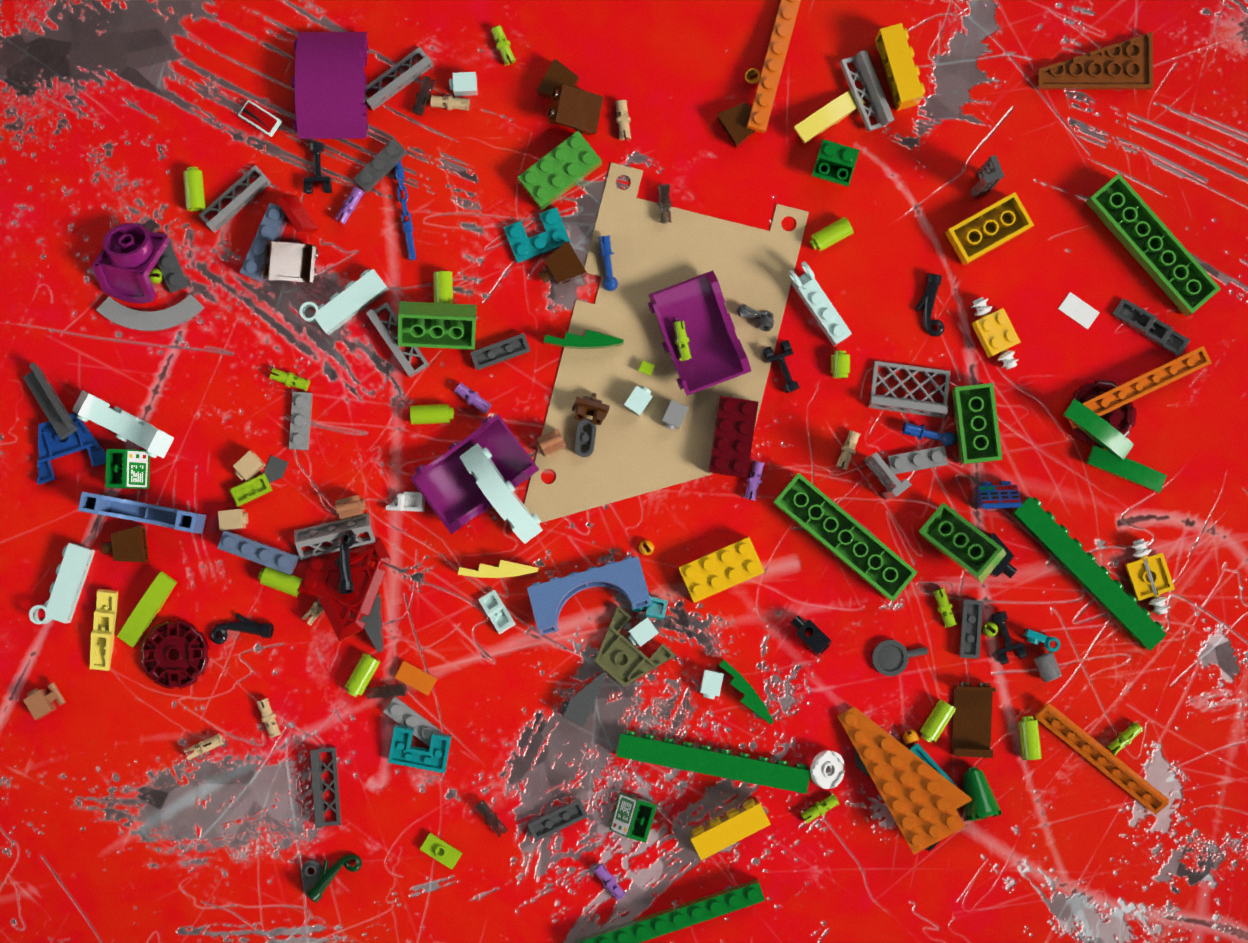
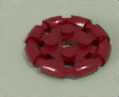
[1068,379,1137,448]
[140,620,210,689]

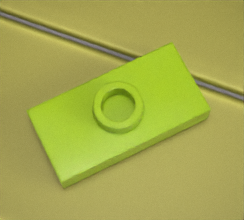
[229,473,273,507]
[420,832,463,870]

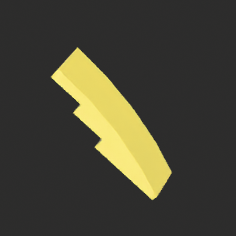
[793,90,865,144]
[458,560,539,578]
[90,589,118,671]

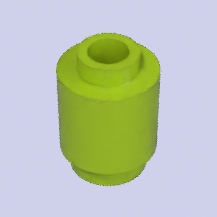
[831,351,850,378]

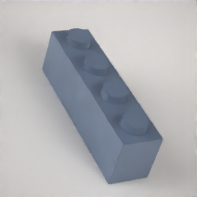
[240,203,289,283]
[217,530,300,574]

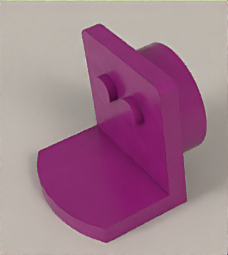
[92,223,169,303]

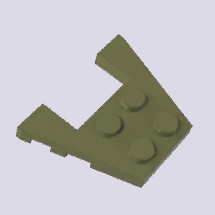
[595,606,675,687]

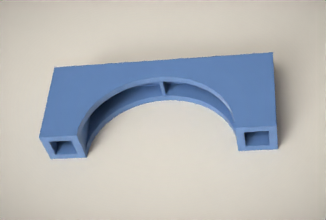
[78,492,207,534]
[527,556,652,636]

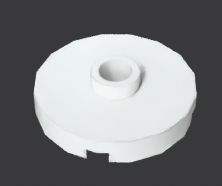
[810,750,845,789]

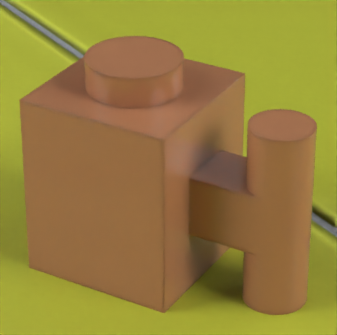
[536,429,566,456]
[335,495,367,519]
[23,682,66,720]

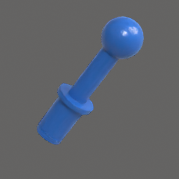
[598,235,618,291]
[902,422,957,447]

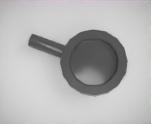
[872,640,928,676]

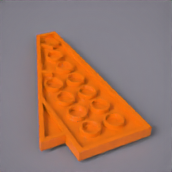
[838,707,972,855]

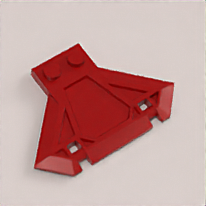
[298,538,391,642]

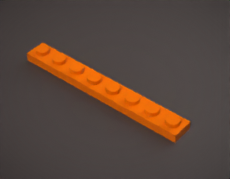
[746,0,801,133]
[1069,346,1212,429]
[1035,702,1169,815]

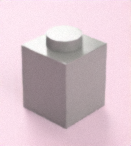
[662,399,689,431]

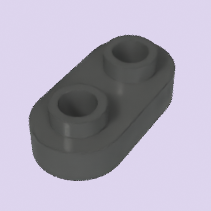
[575,419,596,457]
[302,860,323,895]

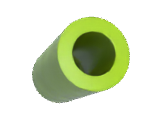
[183,167,206,211]
[809,217,854,252]
[433,271,453,304]
[410,404,454,425]
[258,566,302,597]
[345,652,381,697]
[919,699,956,743]
[1018,716,1042,760]

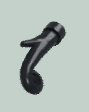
[915,274,945,337]
[335,530,356,594]
[210,613,274,644]

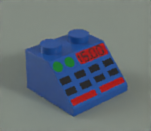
[975,481,1022,510]

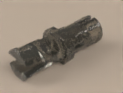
[411,76,436,116]
[657,184,672,224]
[366,683,406,700]
[474,799,508,837]

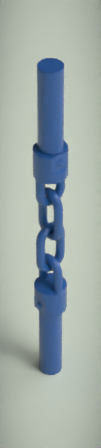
[394,161,416,261]

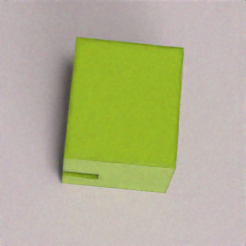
[638,360,655,377]

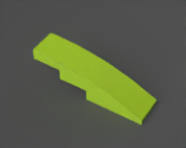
[117,571,177,648]

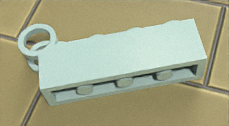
[788,261,852,346]
[299,269,389,335]
[29,543,95,624]

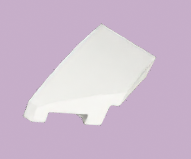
[386,492,425,512]

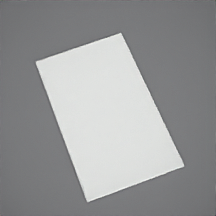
[1058,292,1100,329]

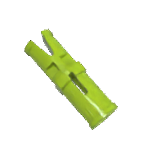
[491,25,516,66]
[672,321,692,361]
[270,368,310,391]
[933,588,957,628]
[1106,721,1143,756]
[800,794,840,824]

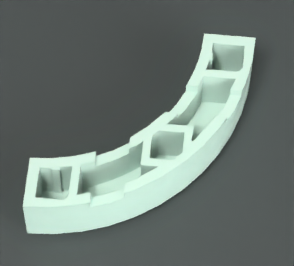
[72,390,174,458]
[460,443,543,544]

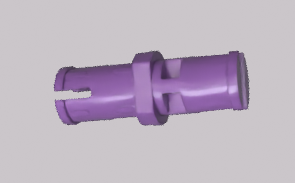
[334,186,365,225]
[455,382,492,414]
[744,461,765,501]
[593,863,626,901]

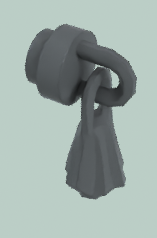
[737,304,774,332]

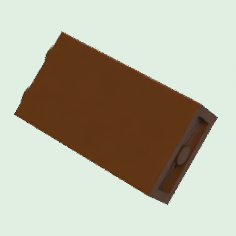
[951,682,996,758]

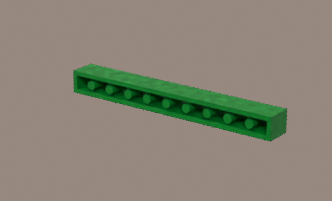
[1011,496,1167,651]
[616,730,811,794]
[574,879,765,943]

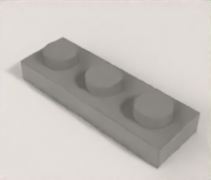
[289,392,313,451]
[887,446,948,474]
[384,696,442,747]

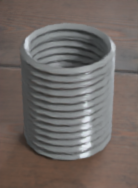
[1034,652,1062,682]

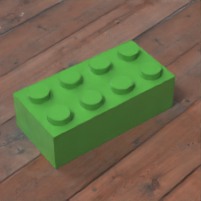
[518,131,602,211]
[398,301,477,350]
[951,383,1003,465]
[918,502,1006,584]

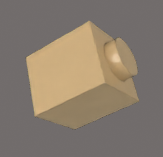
[233,450,266,480]
[218,509,249,531]

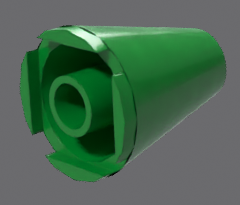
[963,767,1002,822]

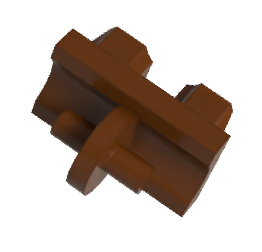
[572,392,610,425]

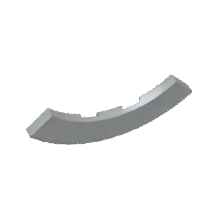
[96,294,205,331]

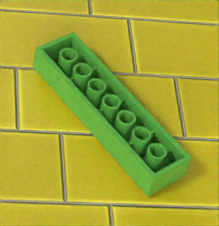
[1085,173,1221,316]
[772,473,918,602]

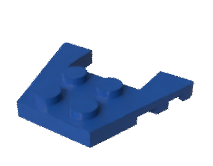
[37,413,106,485]

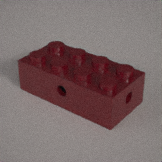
[708,396,759,479]

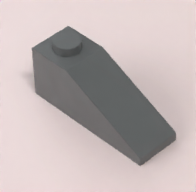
[361,594,384,652]
[561,671,607,726]

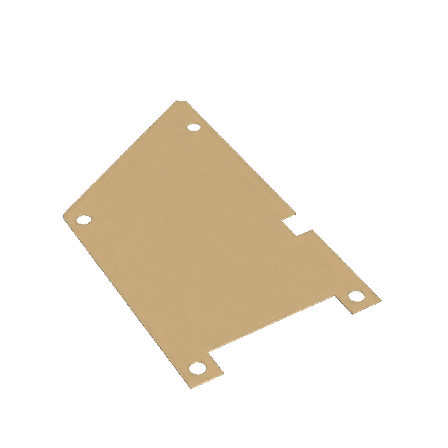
[524,163,809,523]

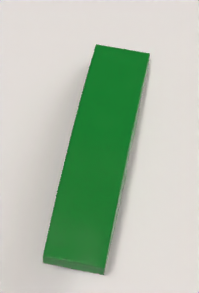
[544,330,624,349]
[1062,399,1134,460]
[1086,446,1167,493]
[718,659,774,725]

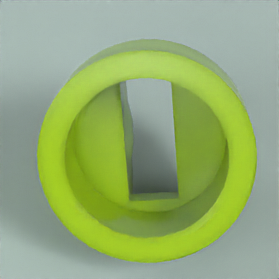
[148,268,164,284]
[982,622,998,637]

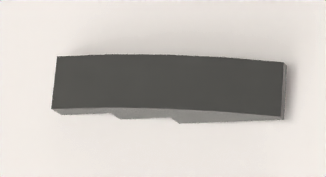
[1113,298,1190,357]

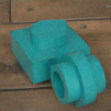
[630,596,668,621]
[1023,629,1060,652]

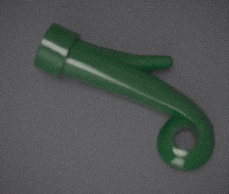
[305,854,362,904]

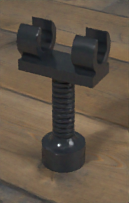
[304,142,332,194]
[762,340,800,393]
[991,611,1027,665]

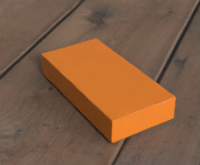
[395,661,438,696]

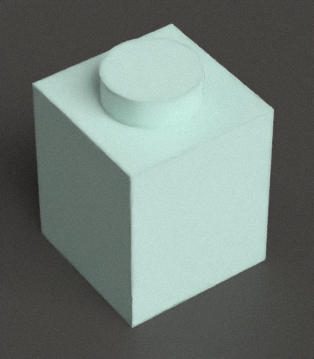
[449,72,478,96]
[624,385,653,417]
[628,617,659,647]
[700,669,724,699]

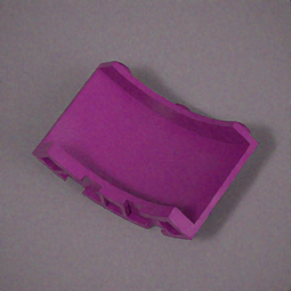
[291,32,369,139]
[648,270,751,395]
[410,414,539,534]

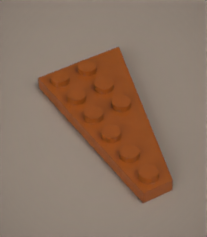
[1037,32,1153,90]

